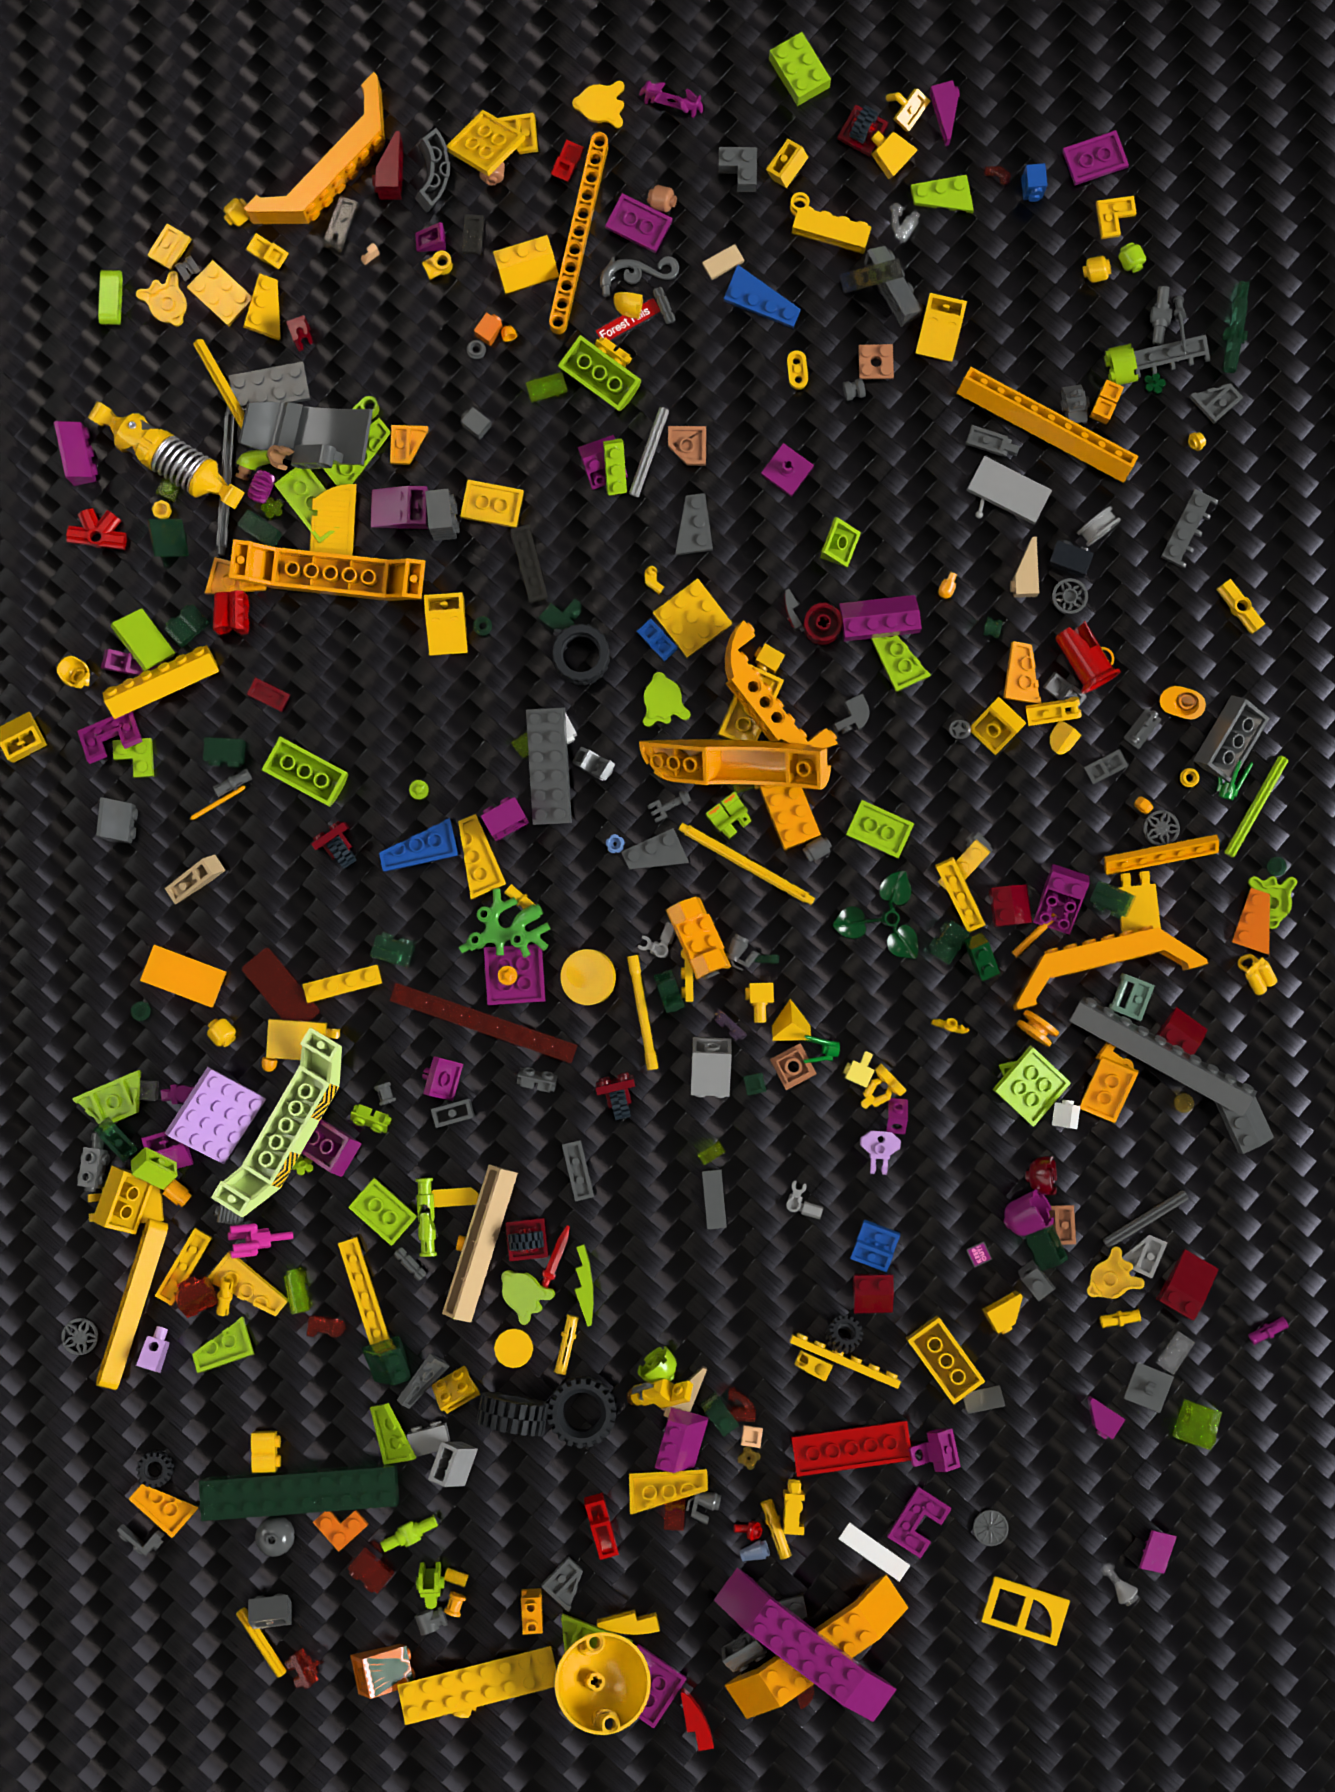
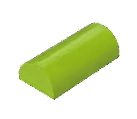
[558,335,641,411]
[262,737,348,807]

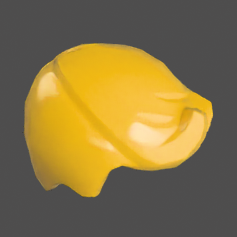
[57,656,90,689]

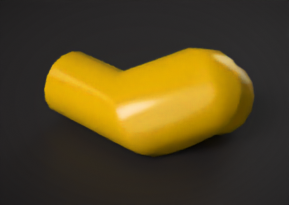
[644,566,664,594]

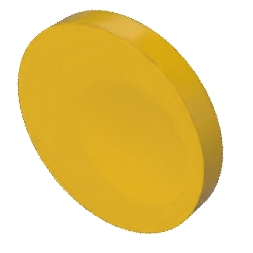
[561,949,616,1005]

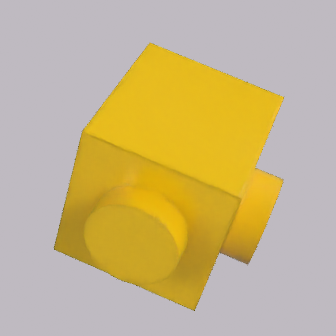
[754,643,785,674]

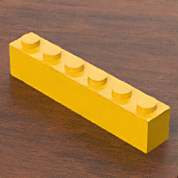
[102,645,219,719]

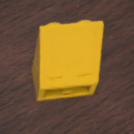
[915,293,967,362]
[424,592,468,656]

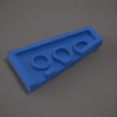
[724,265,801,328]
[379,818,459,872]

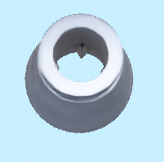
[740,1540,770,1561]

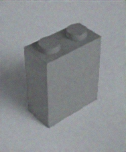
[428,1442,478,1487]

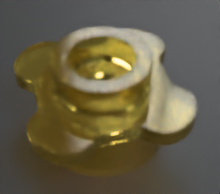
[737,1446,761,1470]

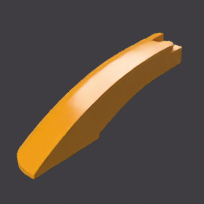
[639,739,831,790]

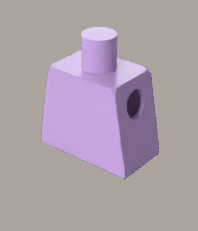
[136,1326,169,1373]

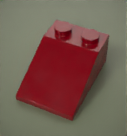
[372,131,404,200]
[1156,1249,1219,1321]

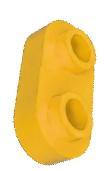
[787,351,808,390]

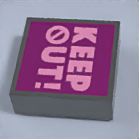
[966,1241,992,1267]

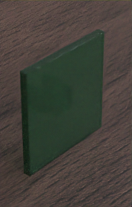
[148,519,189,557]

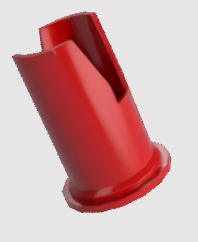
[1055,621,1121,694]

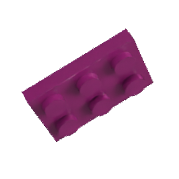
[1062,130,1129,185]
[605,193,673,253]

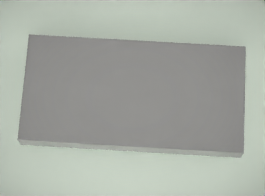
[967,456,1052,524]

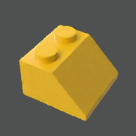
[971,697,1026,755]
[982,1290,1023,1334]

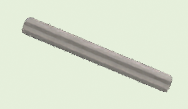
[629,407,669,497]

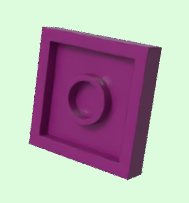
[761,443,814,497]
[422,1056,463,1101]

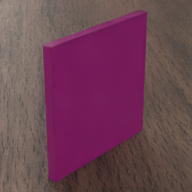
[1139,1530,1177,1574]

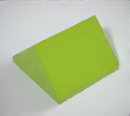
[820,517,861,567]

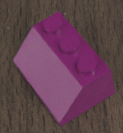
[54,421,98,486]
[655,1407,709,1473]

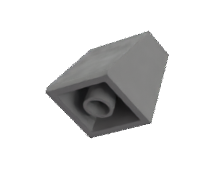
[691,1037,732,1098]

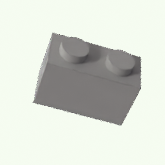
[407,1421,451,1457]

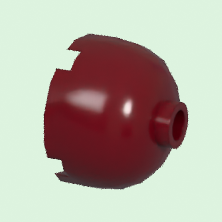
[1025,1156,1057,1195]

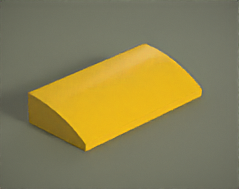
[717,664,784,741]

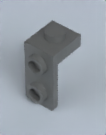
[117,1524,165,1556]

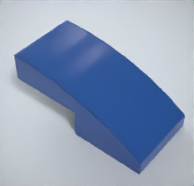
[637,619,678,661]

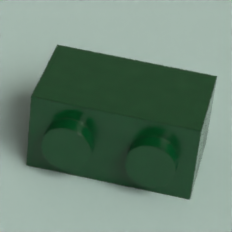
[964,932,1000,981]

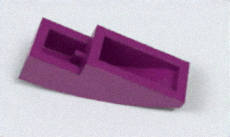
[101,649,164,676]

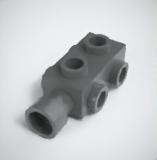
[77,1133,110,1192]

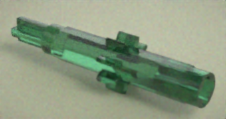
[1223,281,1250,373]

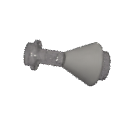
[1101,1563,1139,1606]

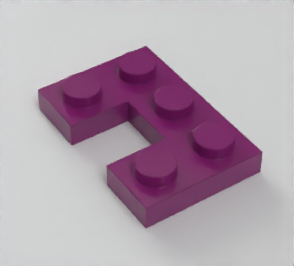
[77,711,143,764]
[887,1486,952,1559]

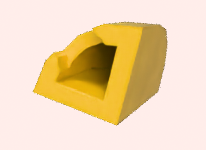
[614,292,643,319]
[1050,721,1081,754]

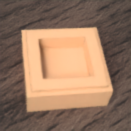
[741,1425,763,1448]

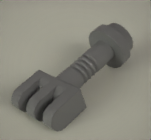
[648,790,692,823]

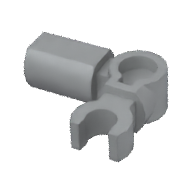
[638,922,676,958]
[786,1181,823,1220]

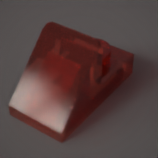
[664,1498,685,1531]

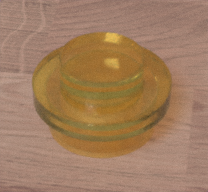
[1174,1093,1194,1113]

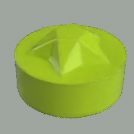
[409,780,429,800]

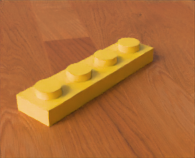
[936,857,986,933]
[302,965,383,1003]
[155,1228,212,1306]

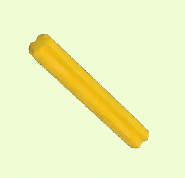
[236,1607,286,1678]

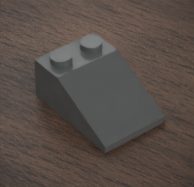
[96,797,138,843]
[721,1632,767,1672]

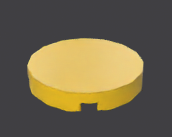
[494,1328,533,1368]

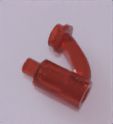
[724,1387,756,1422]

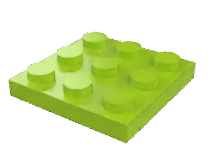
[992,1046,1071,1127]

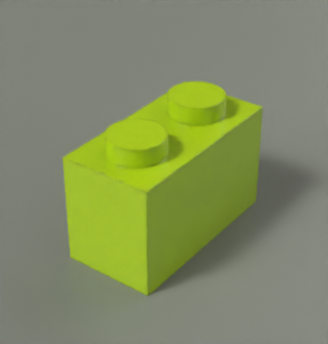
[131,1147,178,1189]

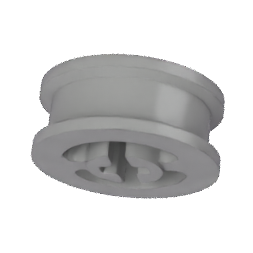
[1077,506,1121,546]

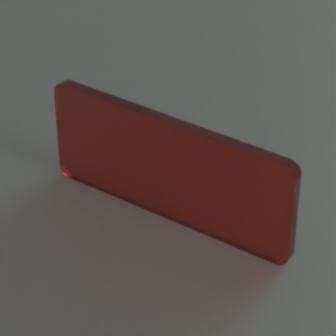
[242,948,320,1021]

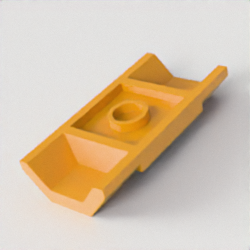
[666,897,731,979]

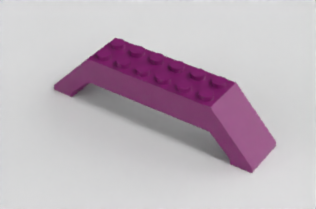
[714,1567,897,1722]

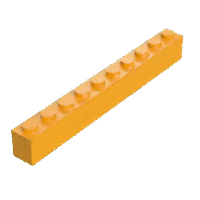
[957,367,1138,483]

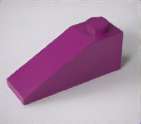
[929,80,960,146]

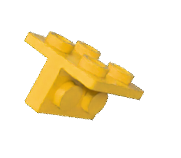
[432,1366,480,1414]

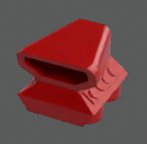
[213,590,249,635]

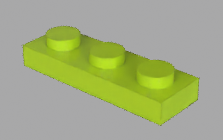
[603,438,627,495]

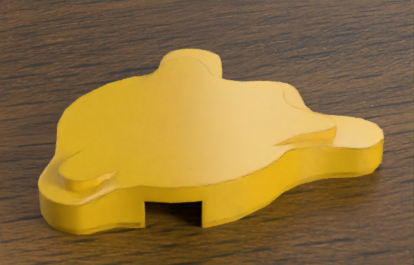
[572,81,624,129]
[136,271,187,327]
[1087,1246,1144,1299]

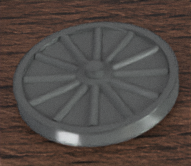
[973,1510,1008,1546]

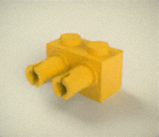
[745,983,774,1023]

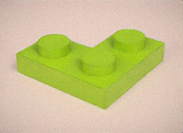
[113,738,154,778]

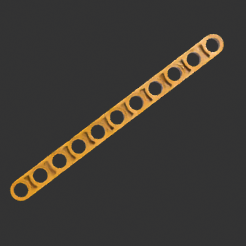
[549,132,608,334]

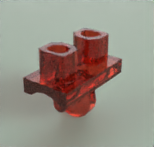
[285,1648,320,1689]

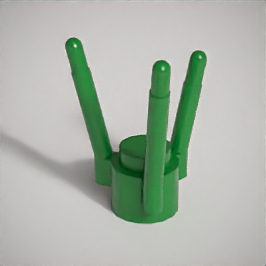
[1216,760,1253,801]
[803,1035,840,1063]

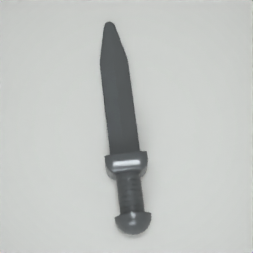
[1173,295,1187,356]

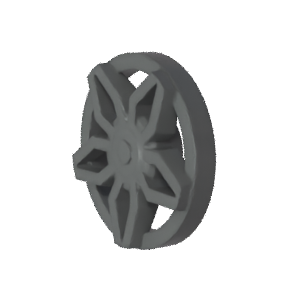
[1052,578,1088,614]
[1143,810,1180,846]
[62,1318,99,1355]

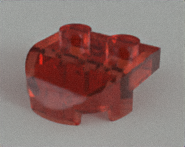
[174,1277,218,1318]

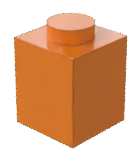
[474,312,503,346]

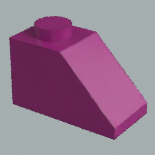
[1087,1396,1125,1439]

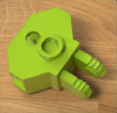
[416,1562,445,1610]

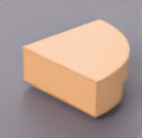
[361,243,380,265]

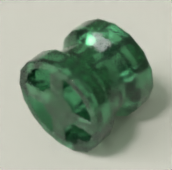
[983,617,1003,639]

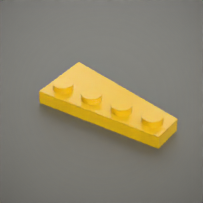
[205,1251,289,1316]
[629,1469,708,1514]

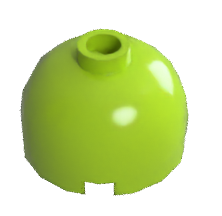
[638,1346,677,1383]

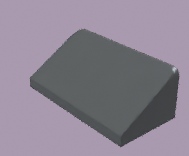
[963,1385,1005,1414]

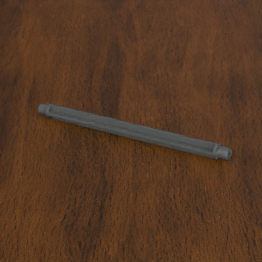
[216,405,235,556]

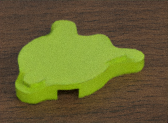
[643,672,691,727]
[1248,876,1297,929]
[501,1270,555,1325]

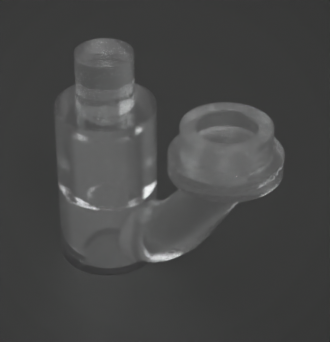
[890,203,920,242]

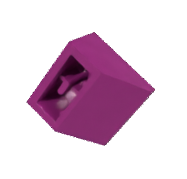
[578,435,628,490]
[141,1132,193,1169]

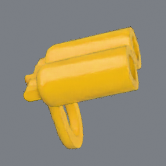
[1238,954,1277,995]

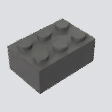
[425,489,460,541]

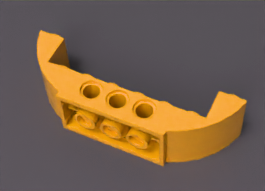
[725,621,838,748]

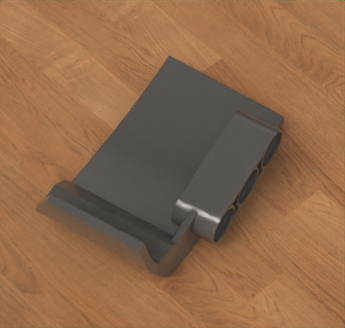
[238,402,373,469]

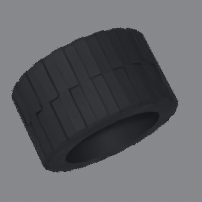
[552,624,610,685]

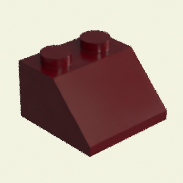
[989,885,1032,927]
[1155,1007,1208,1055]
[853,1273,894,1313]

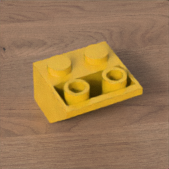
[0,711,47,763]

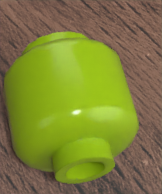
[1118,243,1146,273]

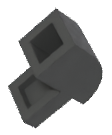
[834,694,869,734]
[572,747,615,781]

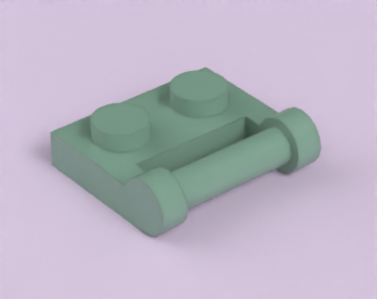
[1108,973,1155,1021]

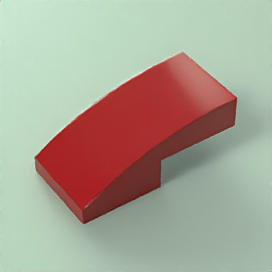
[551,139,584,182]

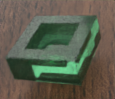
[744,1073,766,1096]

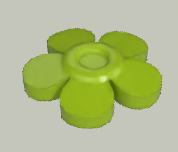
[292,1155,313,1175]

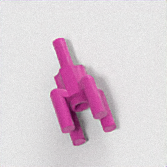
[228,1223,293,1259]

